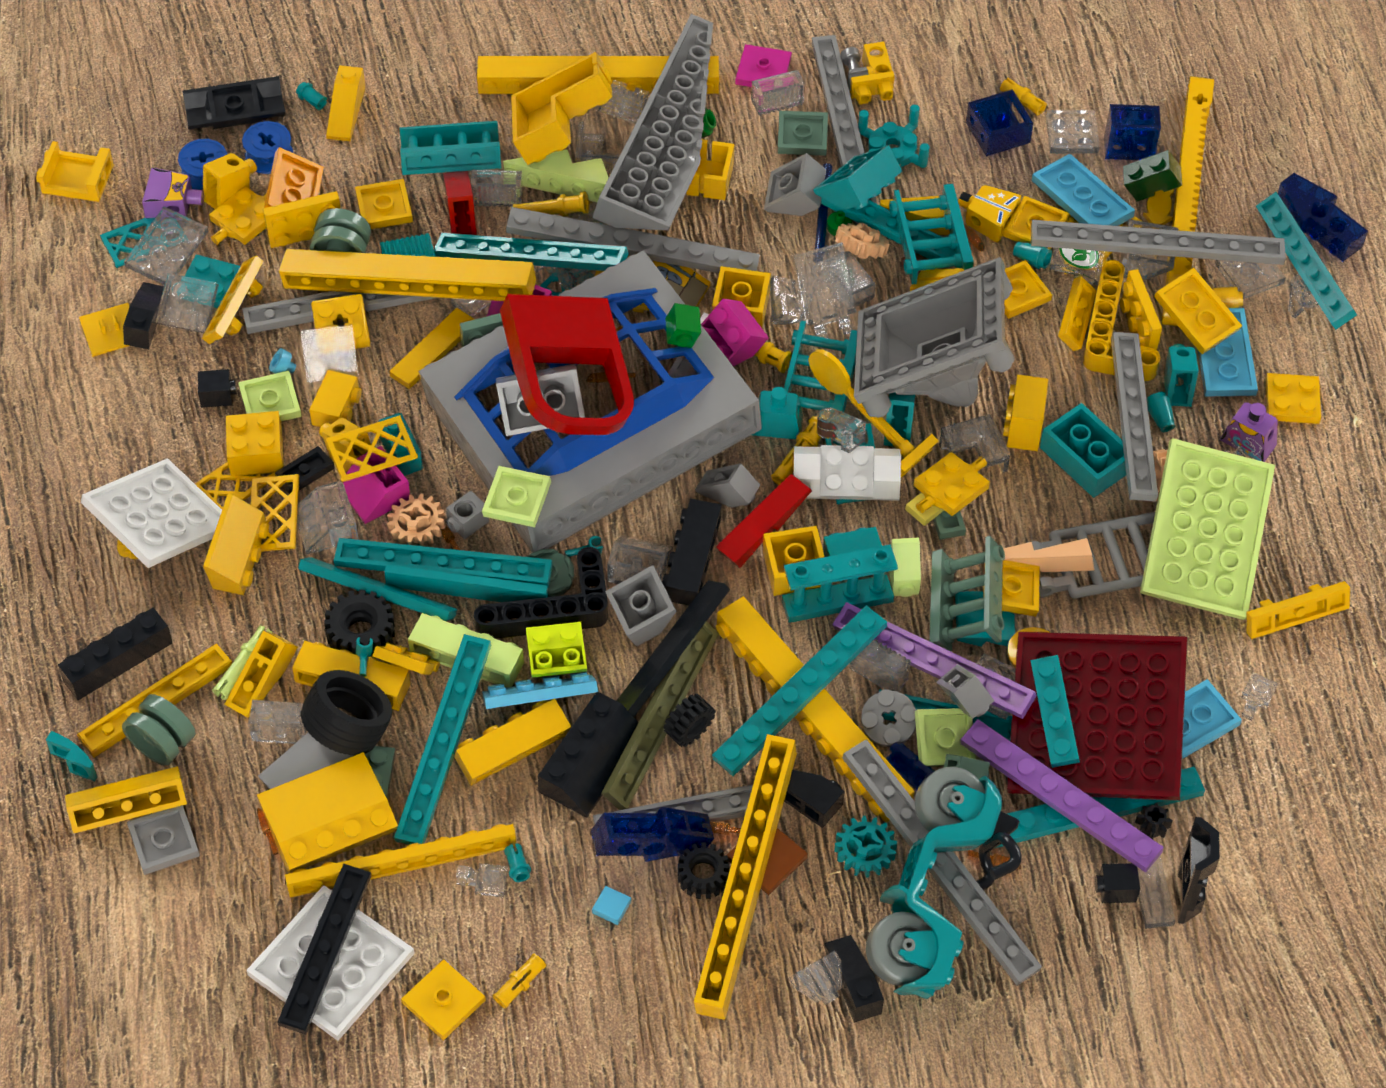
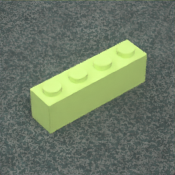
[408,613,524,688]

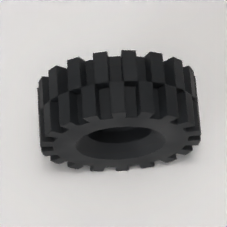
[324,590,395,658]

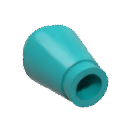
[1013,242,1052,269]
[1146,392,1175,433]

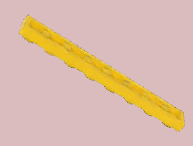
[285,824,516,898]

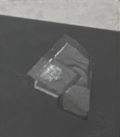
[770,275,821,325]

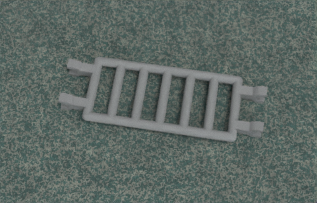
[1027,512,1155,599]

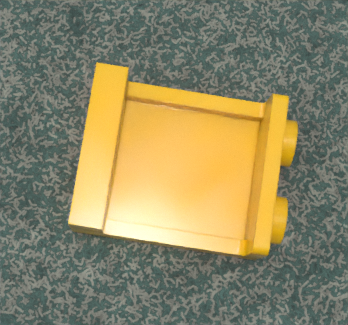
[36,141,114,202]

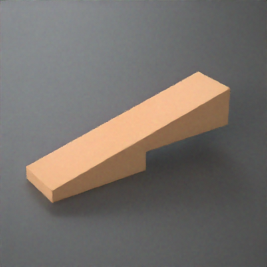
[980,538,1094,574]

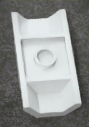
[794,445,901,501]

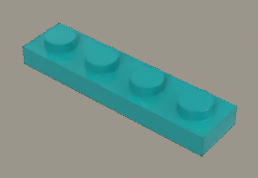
[1030,655,1080,768]

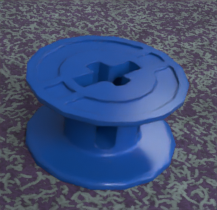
[242,121,293,174]
[178,139,227,190]

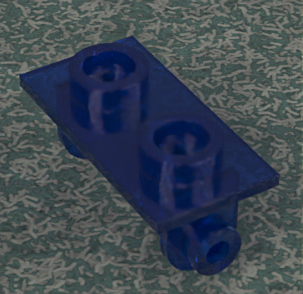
[886,742,935,790]

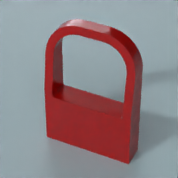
[500,294,634,435]

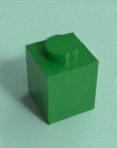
[665,303,701,348]

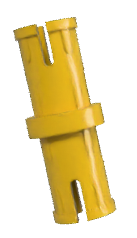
[1000,77,1047,116]
[492,953,546,1009]

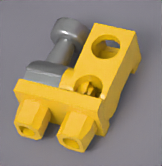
[840,41,895,105]

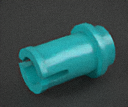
[296,82,327,110]
[504,843,531,882]

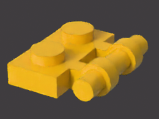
[372,643,440,675]

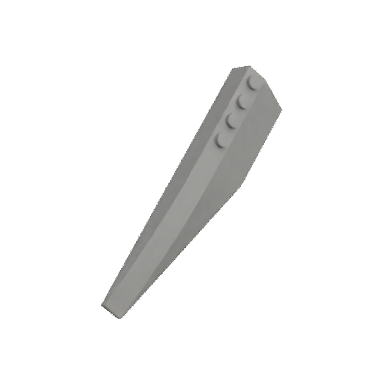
[592,14,713,231]

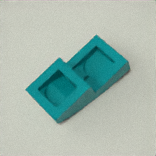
[46,731,97,782]

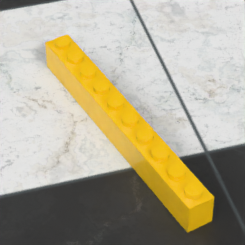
[477,56,719,94]
[279,249,536,301]
[716,596,915,822]
[694,734,797,1020]

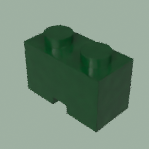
[1123,150,1182,202]

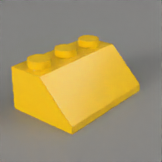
[203,494,269,595]

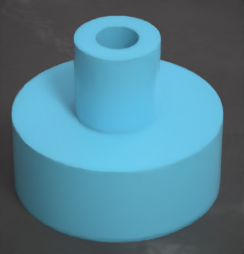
[269,348,296,374]

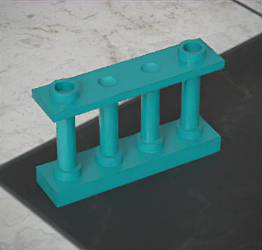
[399,121,502,175]
[889,184,974,284]
[784,320,857,427]
[782,544,898,623]

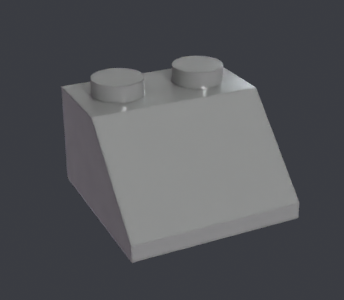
[764,153,826,216]
[605,565,677,647]

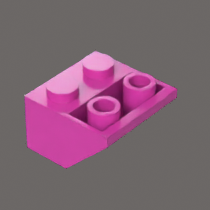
[701,299,769,367]
[337,446,410,524]

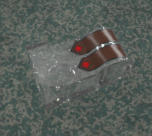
[817,408,866,453]

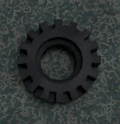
[663,694,716,747]
[678,842,730,899]

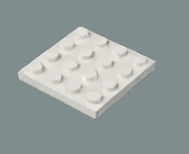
[81,458,222,568]
[246,885,415,1041]

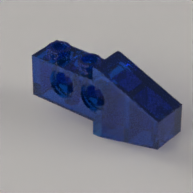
[1278,173,1368,262]
[591,807,714,862]

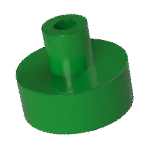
[827,211,852,236]

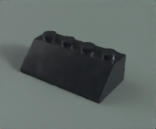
[538,692,639,818]

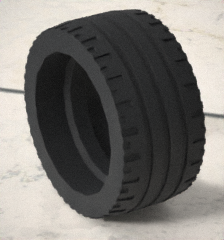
[301,670,392,756]

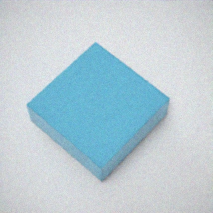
[592,886,631,925]

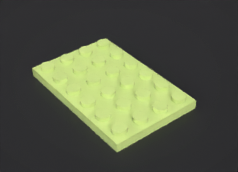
[1140,438,1275,620]

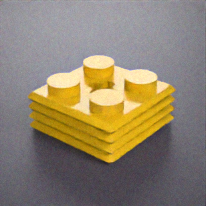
[311,294,370,354]

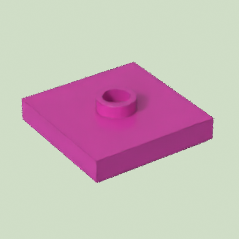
[735,44,792,92]

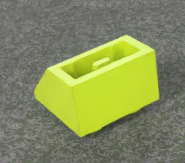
[526,622,587,678]

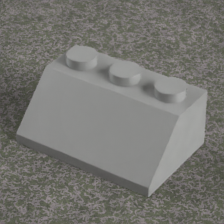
[496,364,585,436]

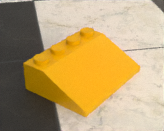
[256,752,398,874]

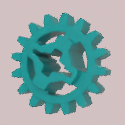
[834,816,897,878]

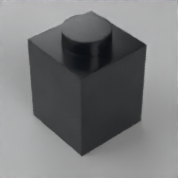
[198,369,237,408]
[1095,863,1140,903]

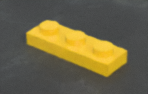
[1058,276,1097,351]

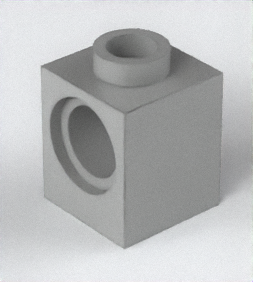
[446,491,489,540]

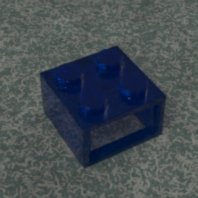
[966,89,1034,157]
[1104,104,1161,160]

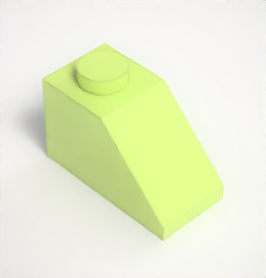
[889,537,921,597]

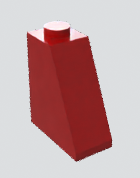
[443,171,477,235]

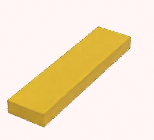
[389,308,475,389]

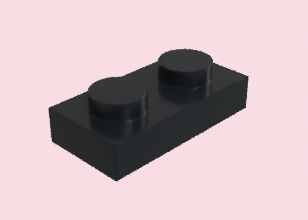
[275,446,335,494]

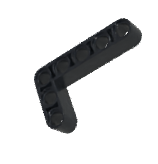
[474,547,608,639]

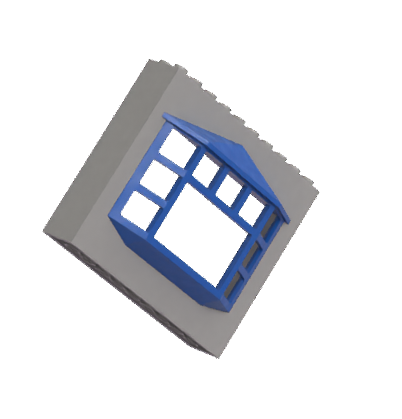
[419,250,762,553]

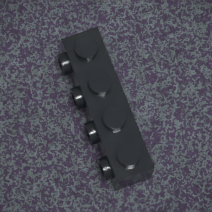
[662,498,722,606]
[58,607,172,701]

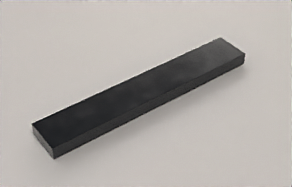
[617,580,730,717]
[277,864,371,1035]

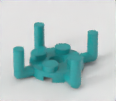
[858,104,930,168]

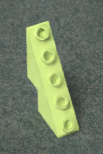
[503,150,609,202]

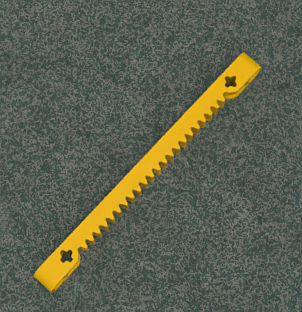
[1161,76,1214,327]

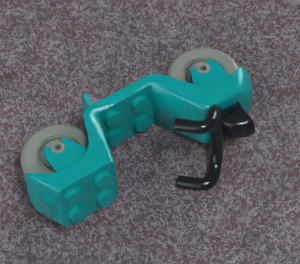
[866,767,1022,999]

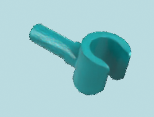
[565,536,603,557]
[356,637,373,677]

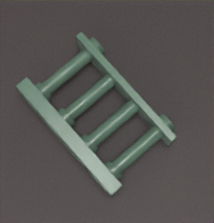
[929,536,1005,652]

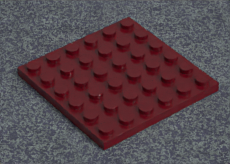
[1007,632,1188,801]

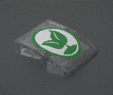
[1050,248,1105,285]

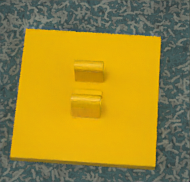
[79,303,130,357]

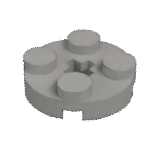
[861,689,916,747]

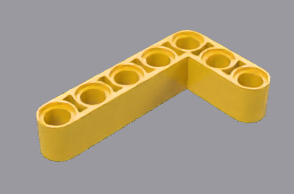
[1083,260,1160,381]

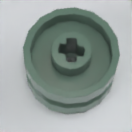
[310,208,371,253]
[122,694,196,766]

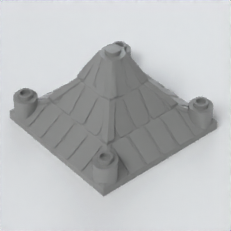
[854,257,1015,418]

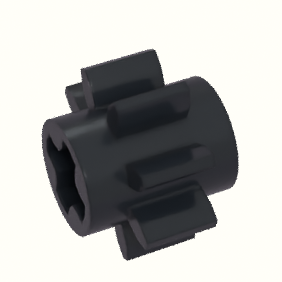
[1135,803,1173,839]

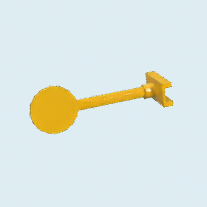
[808,349,939,478]

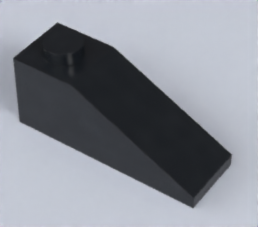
[123,282,168,350]
[755,764,845,828]
[823,935,884,1023]

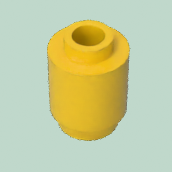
[1212,286,1243,308]

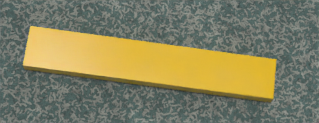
[77,643,232,758]

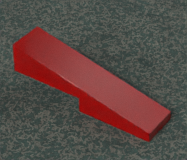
[716,474,812,569]

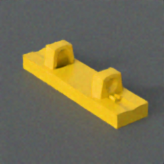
[201,255,264,345]
[1246,581,1350,639]

